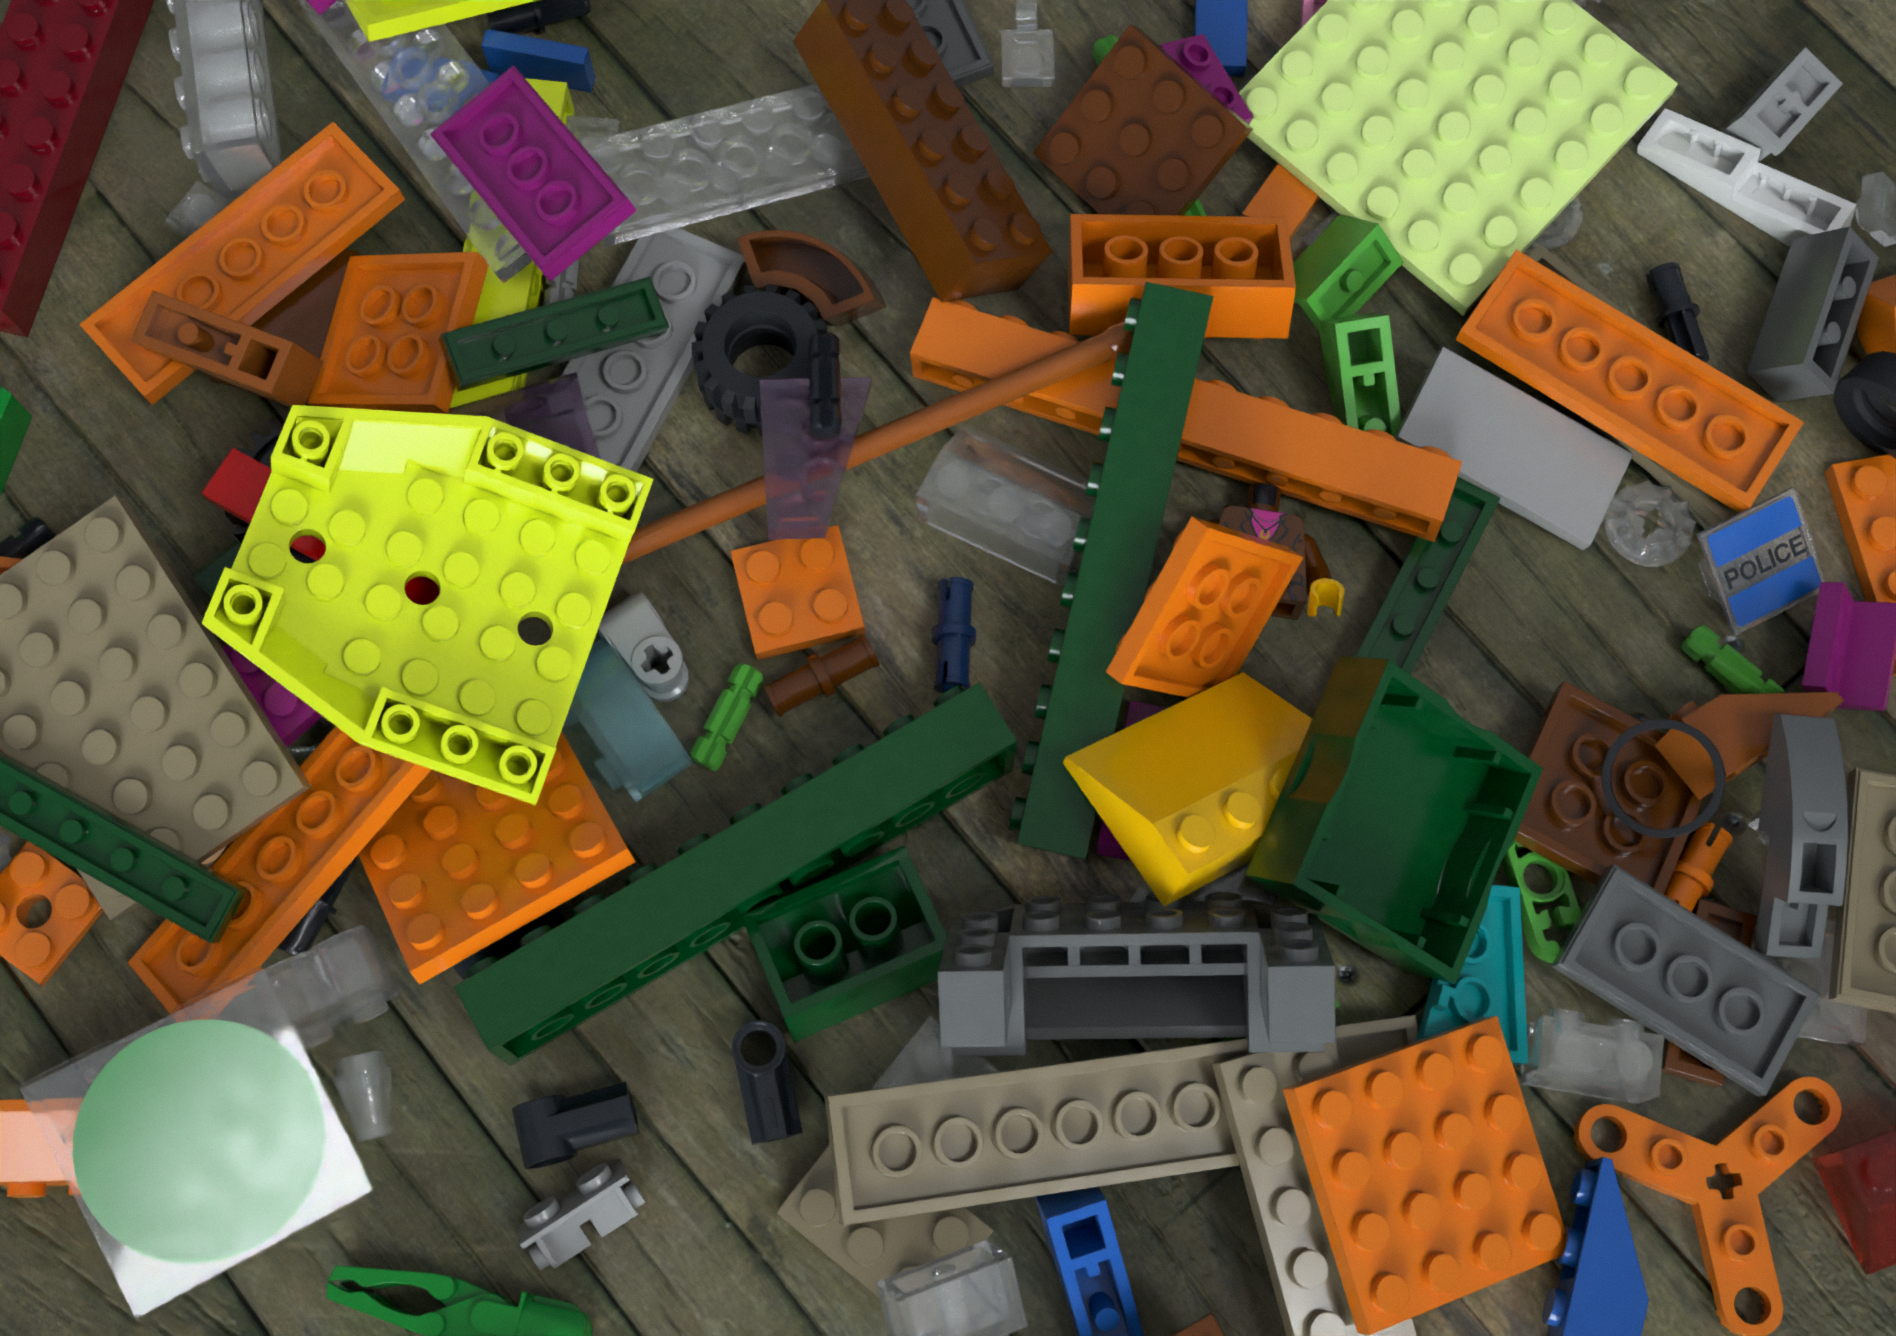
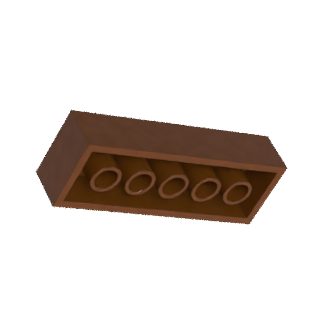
[793,0,1053,302]

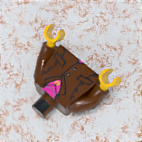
[1206,483,1345,621]

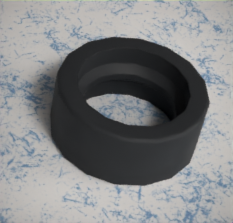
[1833,351,1896,459]

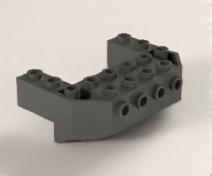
[938,892,1336,1056]

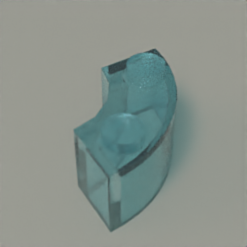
[565,637,693,803]

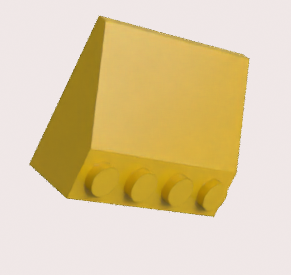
[1062,672,1312,907]

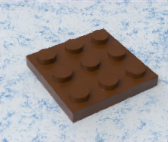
[1033,24,1253,216]
[1514,681,1704,895]

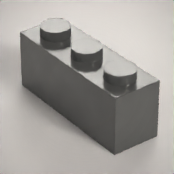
[1746,226,1879,402]

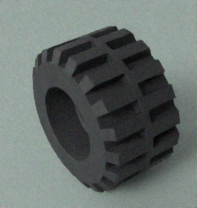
[692,284,828,436]

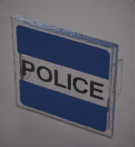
[1697,487,1827,636]

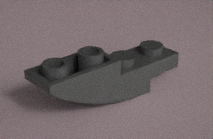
[1754,713,1848,959]

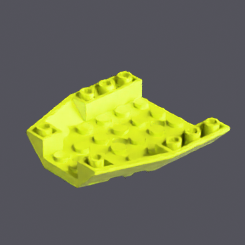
[202,405,654,806]

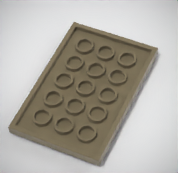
[0,495,312,920]

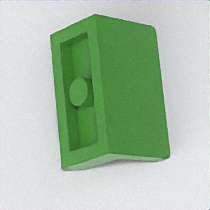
[1293,215,1403,334]

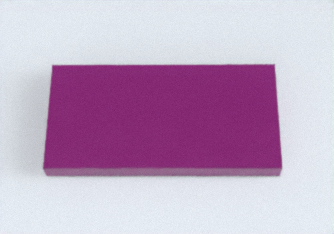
[430,65,637,282]

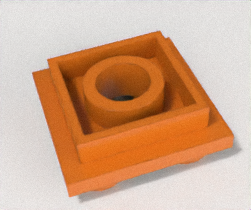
[0,841,104,986]

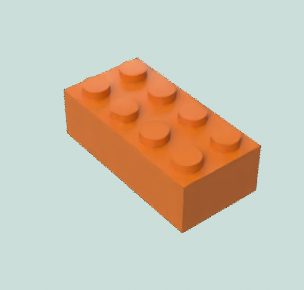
[1067,214,1296,339]

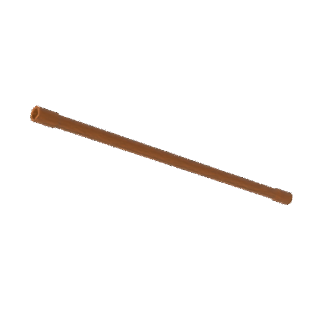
[622,320,1134,565]

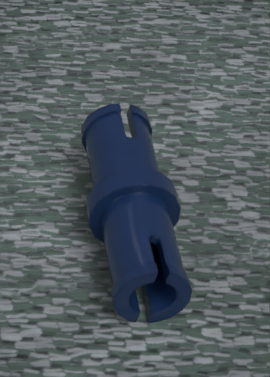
[931,577,976,694]

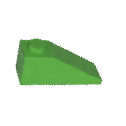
[1318,312,1401,437]

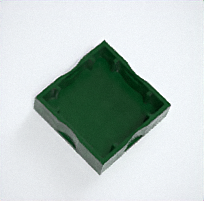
[1245,656,1543,984]

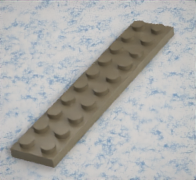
[824,1015,1418,1225]

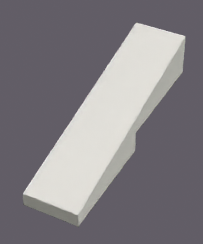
[1637,108,1857,247]

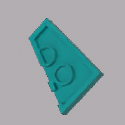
[1416,885,1529,1066]

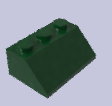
[741,845,947,1043]

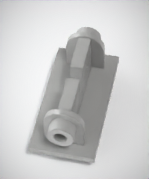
[518,1159,646,1271]

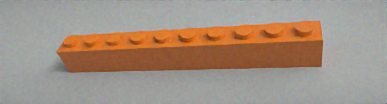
[910,297,1462,542]

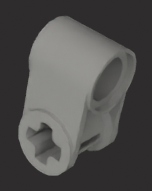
[597,590,689,702]

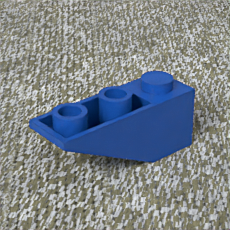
[1542,1157,1649,1336]

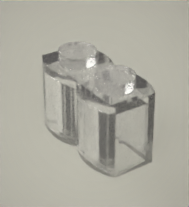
[252,925,400,1050]

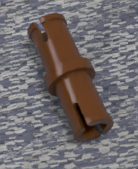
[763,634,880,718]

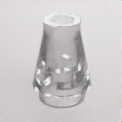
[332,1049,393,1142]

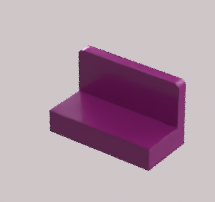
[1802,582,1896,711]

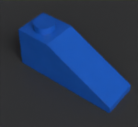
[1035,1187,1144,1336]

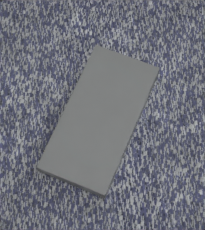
[1394,347,1633,550]

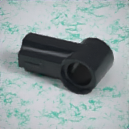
[732,1020,803,1145]
[512,1082,640,1169]

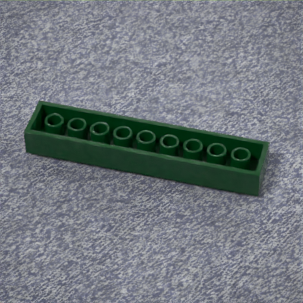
[454,682,1017,1066]

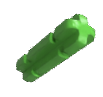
[1681,624,1785,694]
[690,663,763,771]

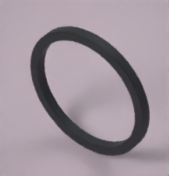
[1602,719,1726,838]

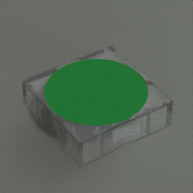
[20,966,374,1318]

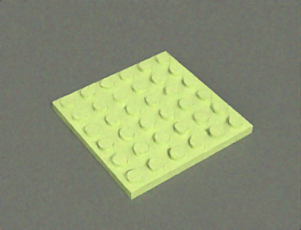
[1239,0,1678,316]

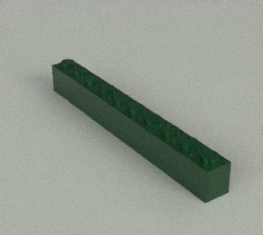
[1008,282,1213,860]

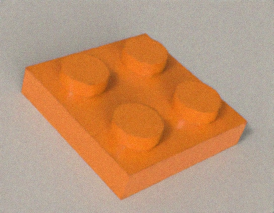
[730,525,865,660]

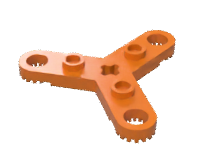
[1573,1077,1842,1336]

